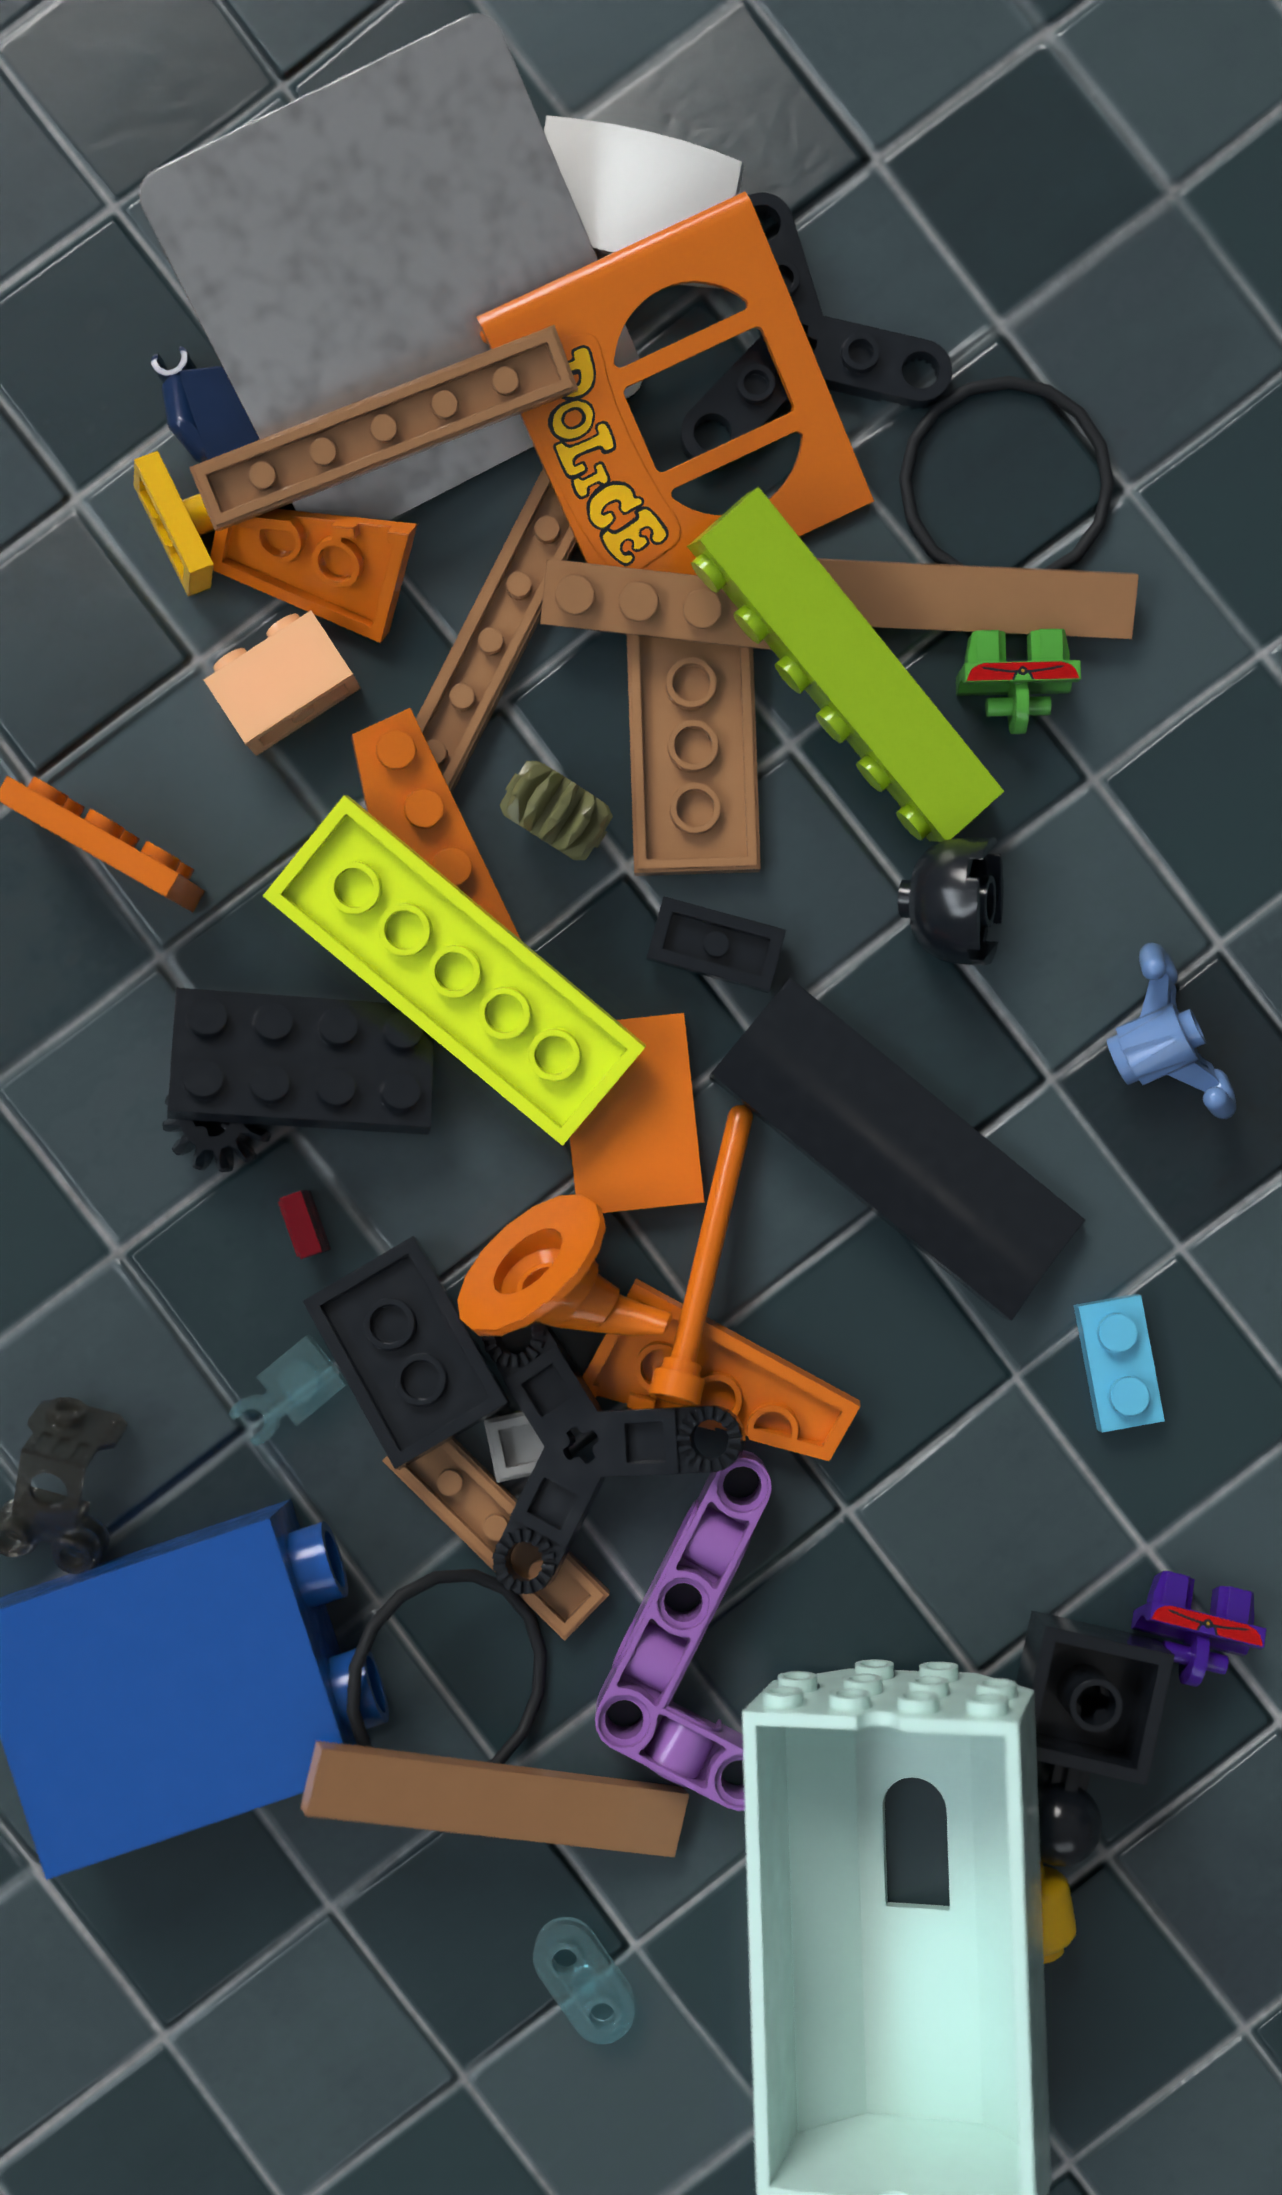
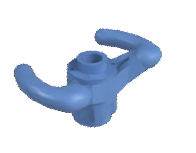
[1107,943,1236,1119]

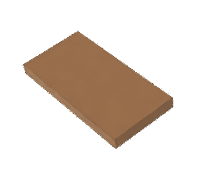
[627,634,761,876]

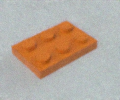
[0,776,205,913]

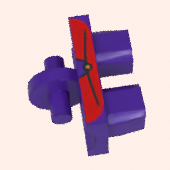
[1131,1571,1267,1687]

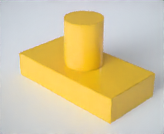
[134,451,214,597]

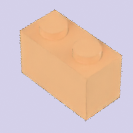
[203,610,361,756]

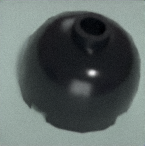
[898,837,1004,965]

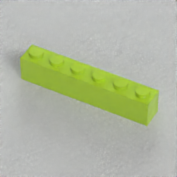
[687,487,1004,842]

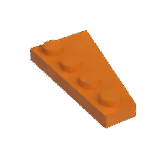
[351,708,521,940]
[582,1279,861,1461]

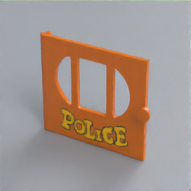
[476,191,874,575]

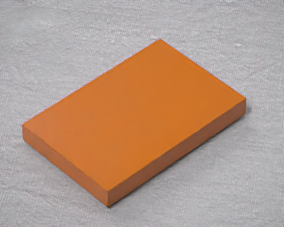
[570,1013,704,1213]

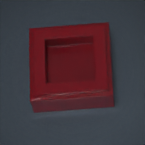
[278,1190,331,1259]

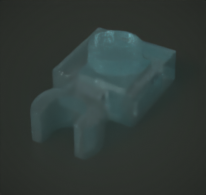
[229,1334,348,1446]

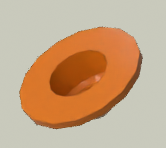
[457,1194,672,1336]

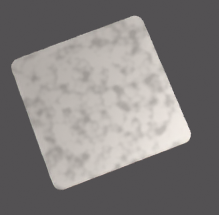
[139,13,642,521]

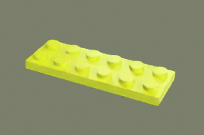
[263,795,646,1146]

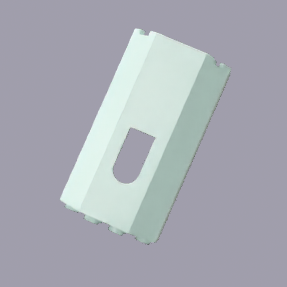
[742,1659,1051,2195]

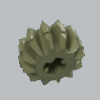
[499,761,613,860]

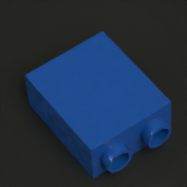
[0,1499,389,1880]

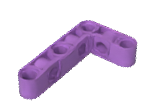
[595,1450,772,1811]

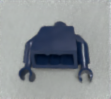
[151,347,286,507]

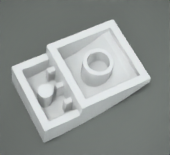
[544,115,744,289]

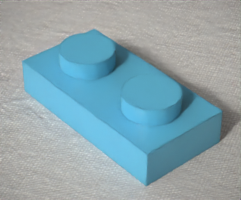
[1074,1294,1165,1433]

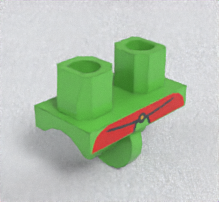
[956,629,1081,734]

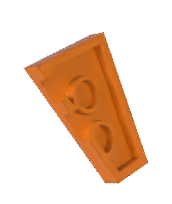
[210,509,418,643]

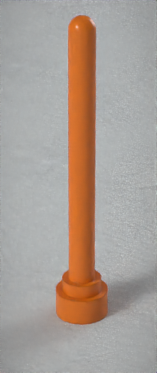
[648,1105,753,1407]

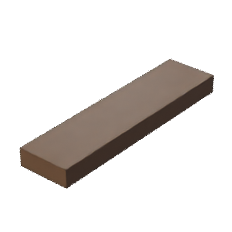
[382,1438,610,1641]

